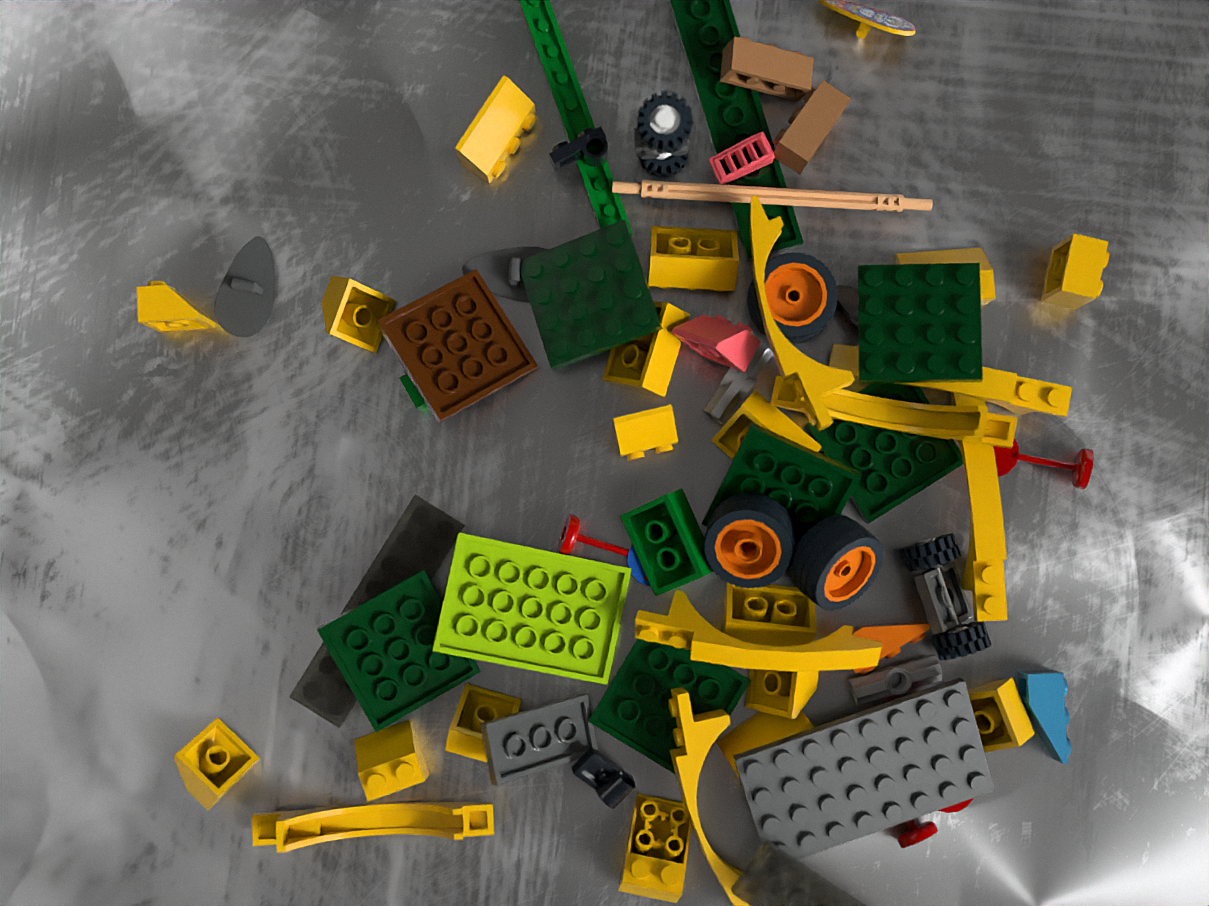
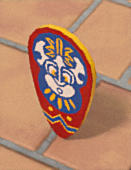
[817,0,916,38]

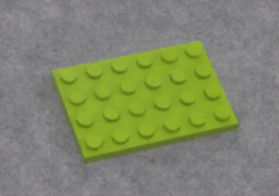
[432,532,632,685]

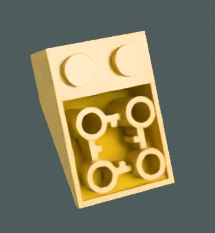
[618,794,692,903]

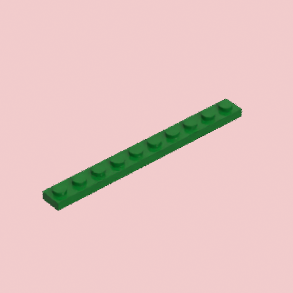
[518,0,633,236]

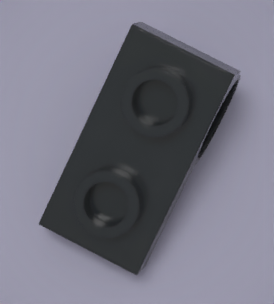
[549,126,608,172]
[571,747,636,809]

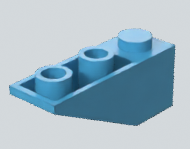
[1018,670,1071,764]

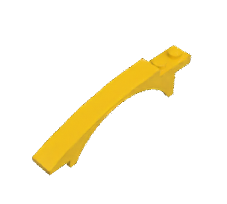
[750,194,854,431]
[828,344,1072,417]
[771,376,1017,448]
[951,392,1008,622]
[635,590,882,672]
[668,687,760,906]
[252,802,494,852]

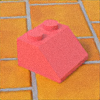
[672,315,761,373]

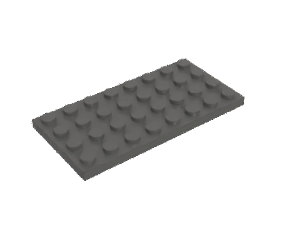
[733,677,995,870]

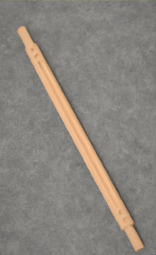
[612,180,933,212]

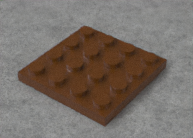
[376,269,538,424]

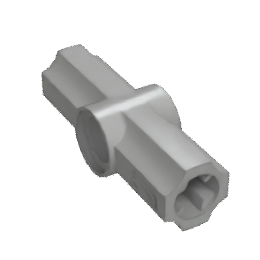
[703,343,773,425]
[848,655,943,705]

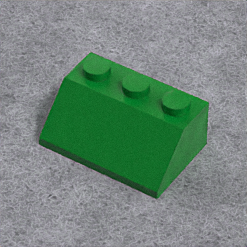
[620,488,713,597]

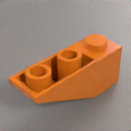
[849,622,931,675]

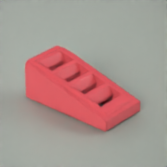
[708,131,775,185]

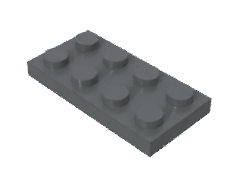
[480,694,598,786]

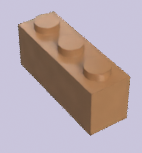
[720,36,814,101]
[773,80,851,175]

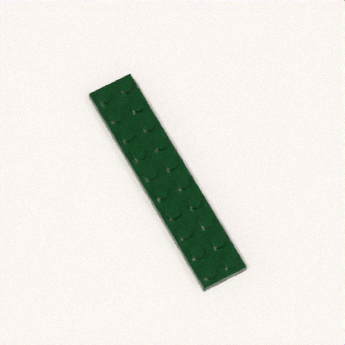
[668,0,804,261]

